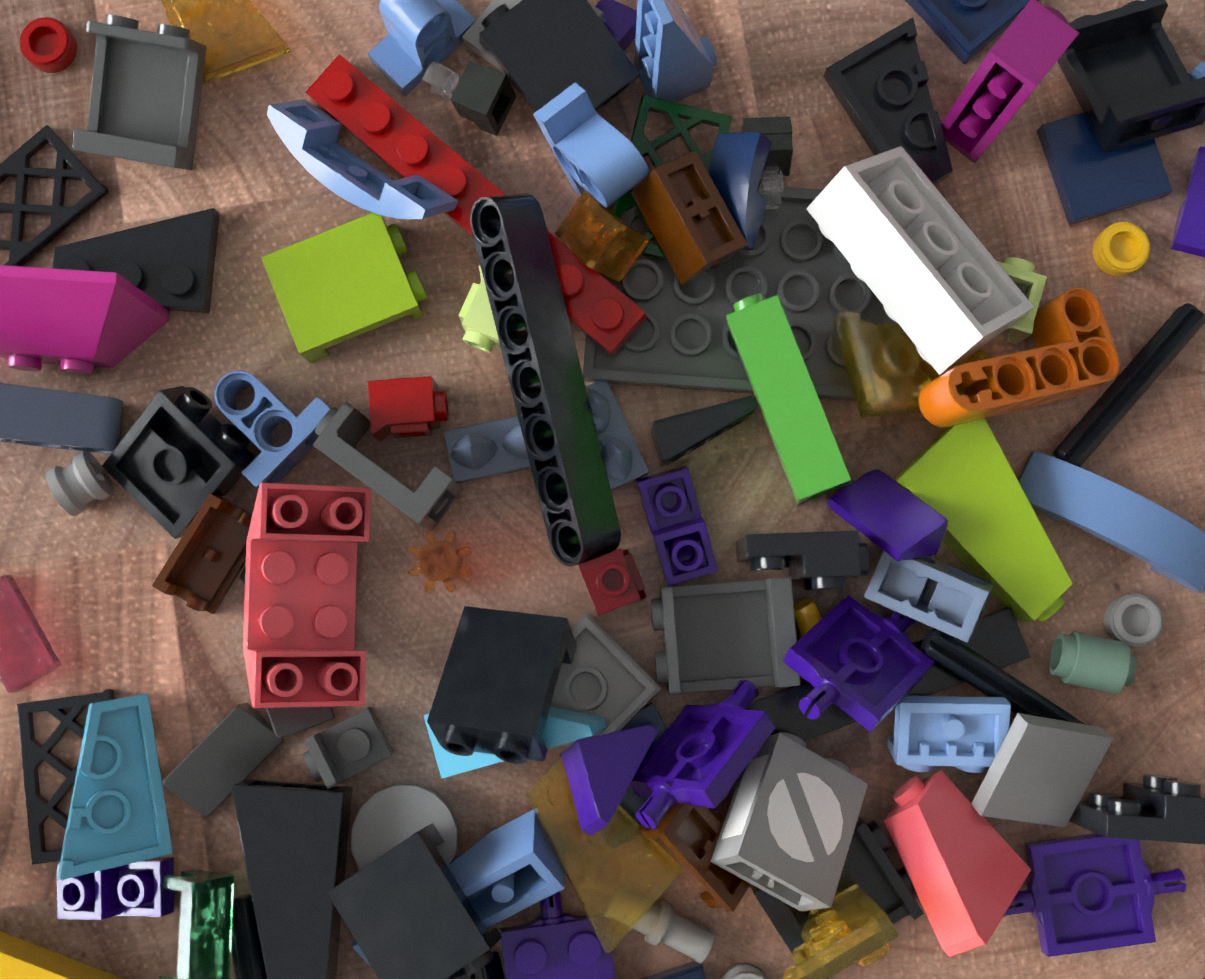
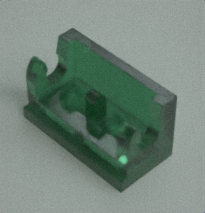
[159,869,234,979]

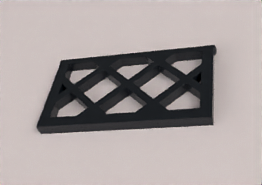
[0,125,109,266]
[17,689,114,865]

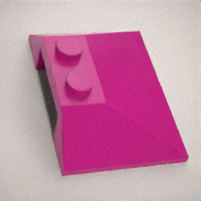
[0,265,170,375]

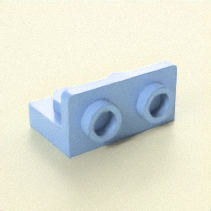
[887,696,1011,773]

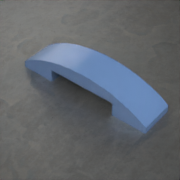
[267,99,458,220]
[1018,450,1205,593]

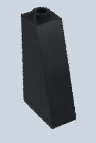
[233,779,353,979]

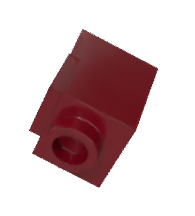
[578,548,647,616]

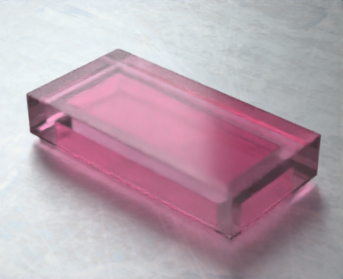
[0,575,62,693]

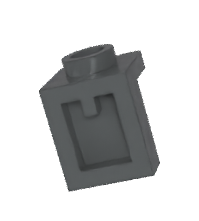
[303,707,394,789]

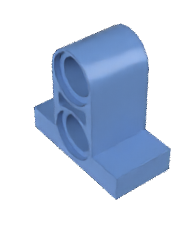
[368,0,476,96]
[533,82,650,207]
[214,370,331,488]

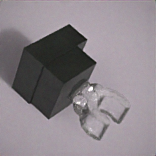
[422,61,516,136]
[742,116,793,210]

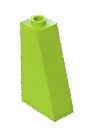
[893,419,1073,622]

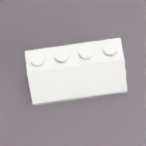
[807,146,1035,375]

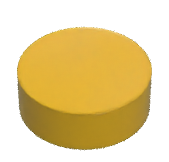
[1092,222,1150,277]

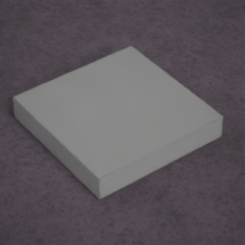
[551,613,662,748]
[971,713,1114,827]

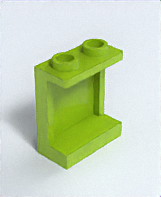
[261,212,428,363]

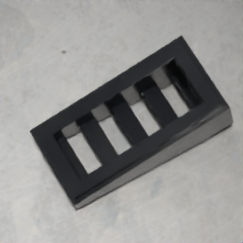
[651,395,758,467]

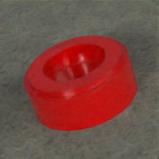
[20,17,77,73]

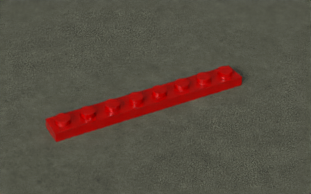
[305,54,647,357]

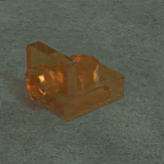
[554,191,648,281]

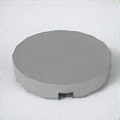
[351,783,459,870]

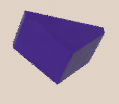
[561,725,658,836]

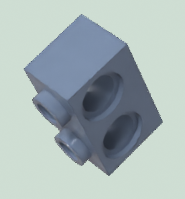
[864,550,994,642]

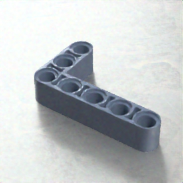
[0,383,123,454]

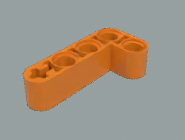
[918,287,1120,427]

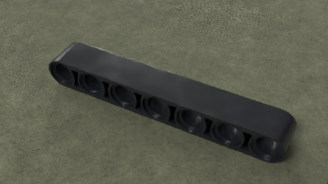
[470,193,621,567]

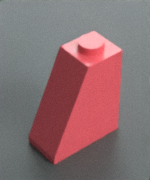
[884,770,1031,957]

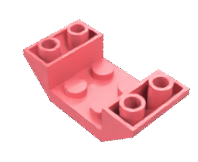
[243,483,371,708]

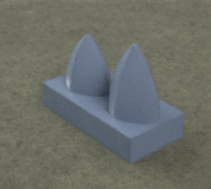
[586,381,649,491]
[444,416,531,484]

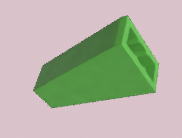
[726,293,851,505]

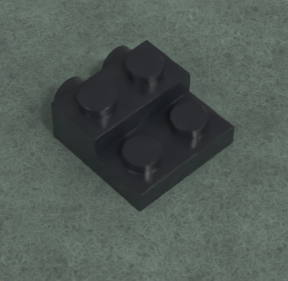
[102,386,256,539]
[736,530,869,590]
[1069,774,1205,844]

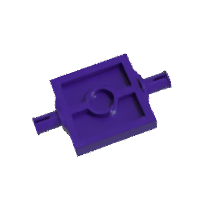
[783,595,935,732]
[630,680,775,829]
[1003,833,1186,957]
[499,891,615,979]

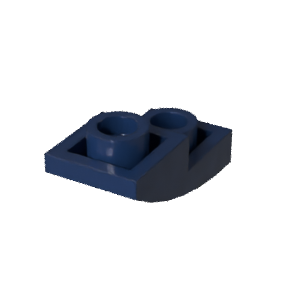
[709,132,772,250]

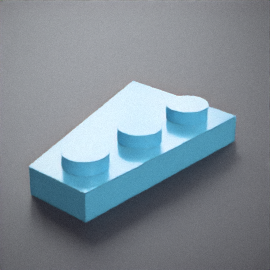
[57,693,173,881]

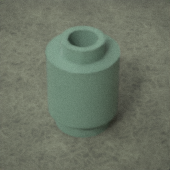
[1049,631,1137,695]

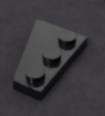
[823,18,953,185]
[53,208,220,313]

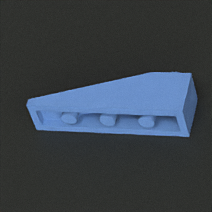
[634,0,717,102]
[352,809,565,969]

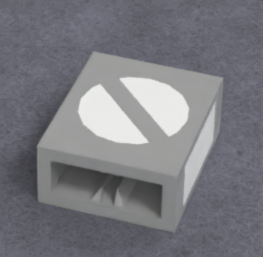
[710,732,868,911]

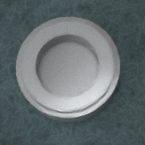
[1104,594,1163,647]

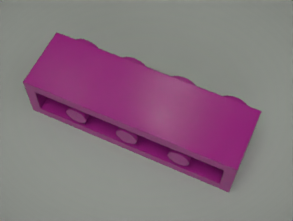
[941,0,1079,163]

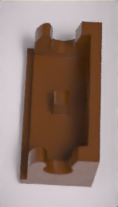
[631,151,748,285]
[152,493,252,614]
[638,803,751,912]

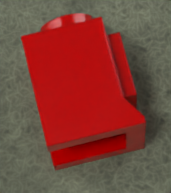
[367,376,449,441]

